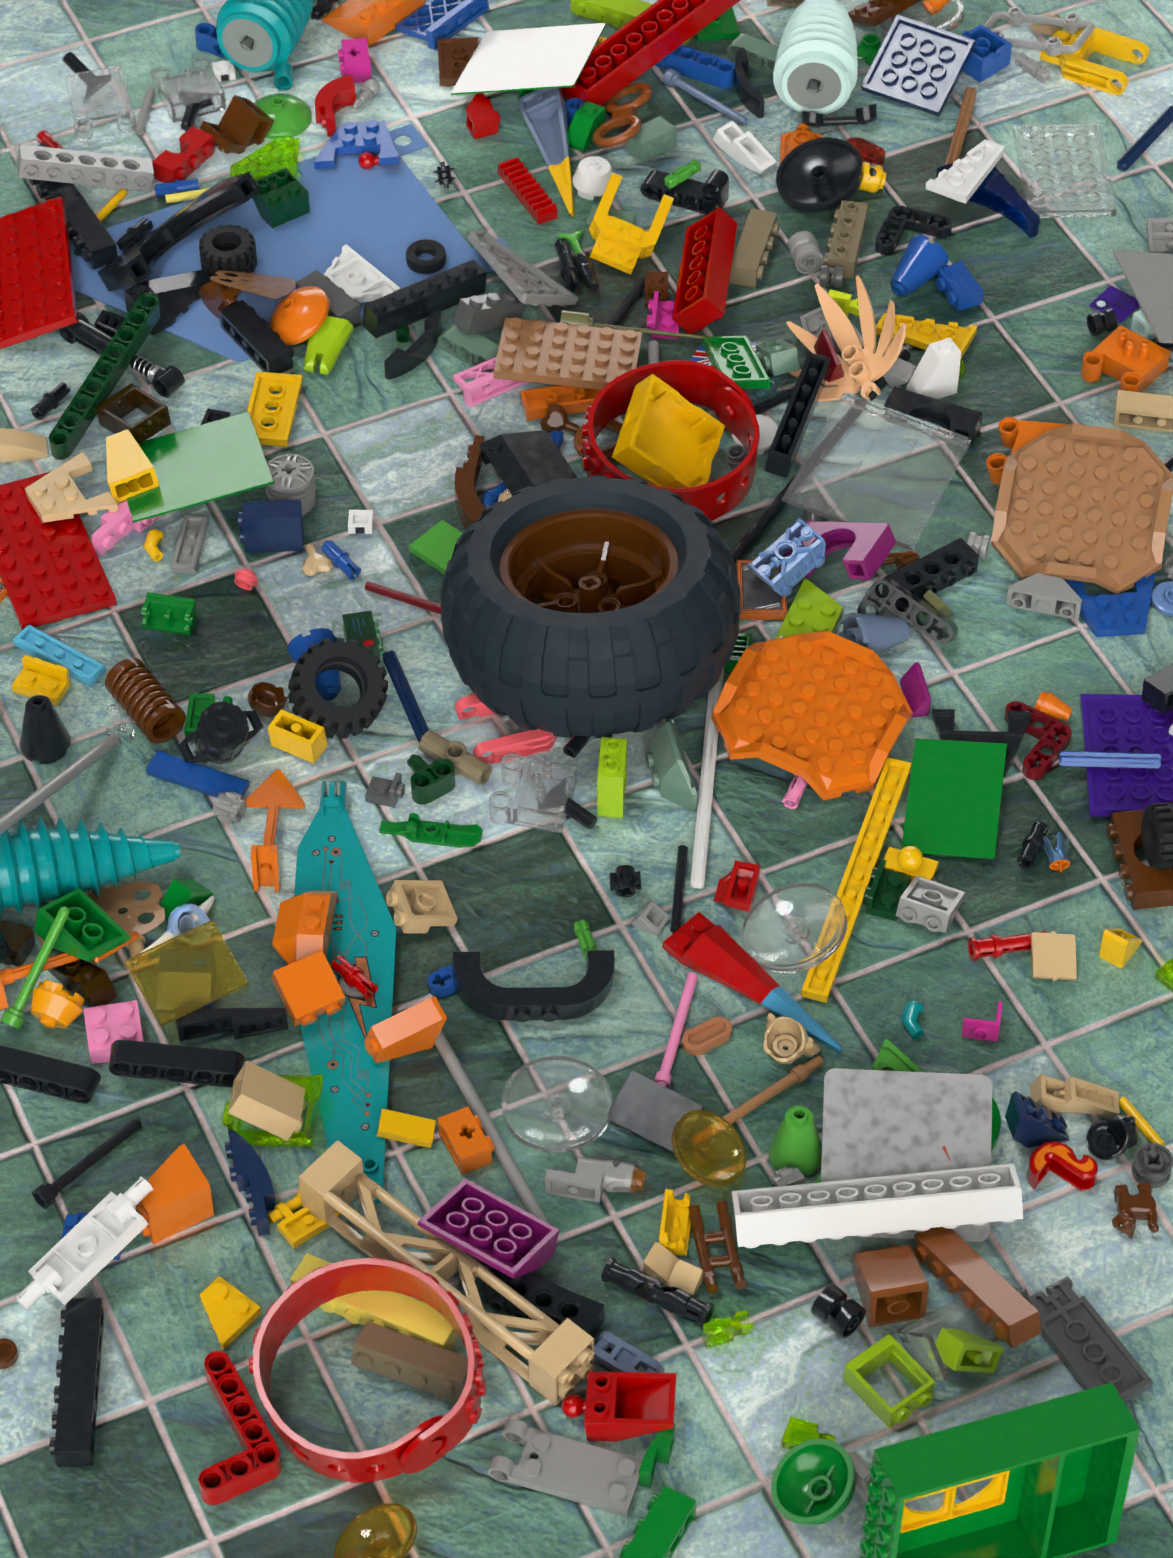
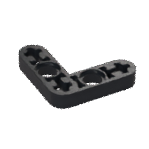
[875,205,952,255]

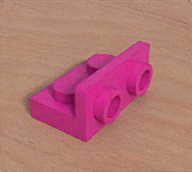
[647,291,680,340]

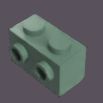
[626,116,677,162]
[756,338,800,376]

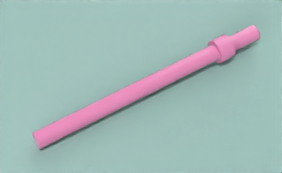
[654,972,698,1088]

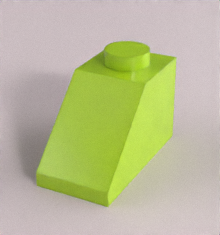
[931,1328,1004,1373]

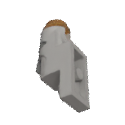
[545,1154,646,1203]

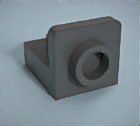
[365,772,405,808]

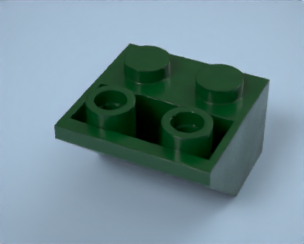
[252,168,310,228]

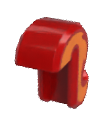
[1027,1141,1098,1191]

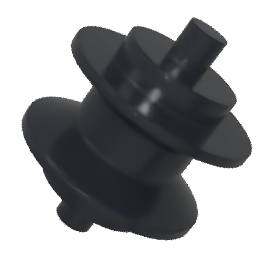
[433,162,456,189]

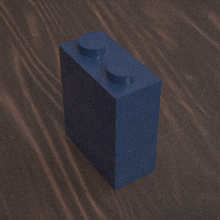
[238,500,304,553]

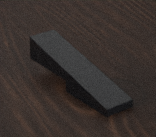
[174,1008,288,1041]

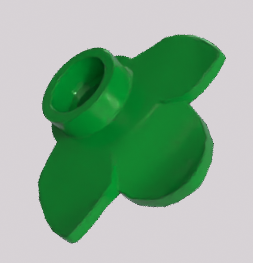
[857,34,882,66]

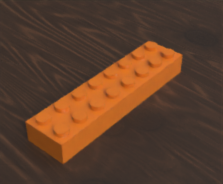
[520,385,600,421]

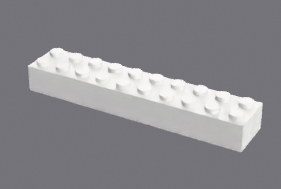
[732,1163,1023,1248]

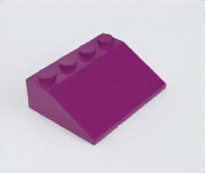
[417,1178,559,1278]

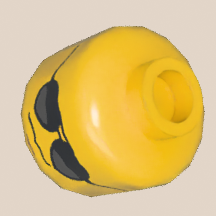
[858,162,886,193]

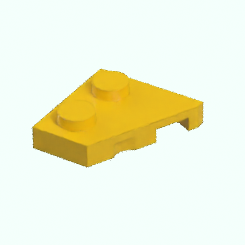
[199,1276,262,1350]

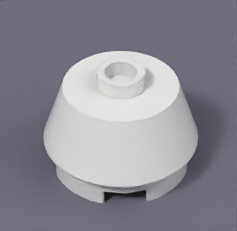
[572,156,613,200]

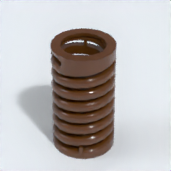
[105,658,186,744]

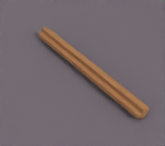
[944,87,977,170]

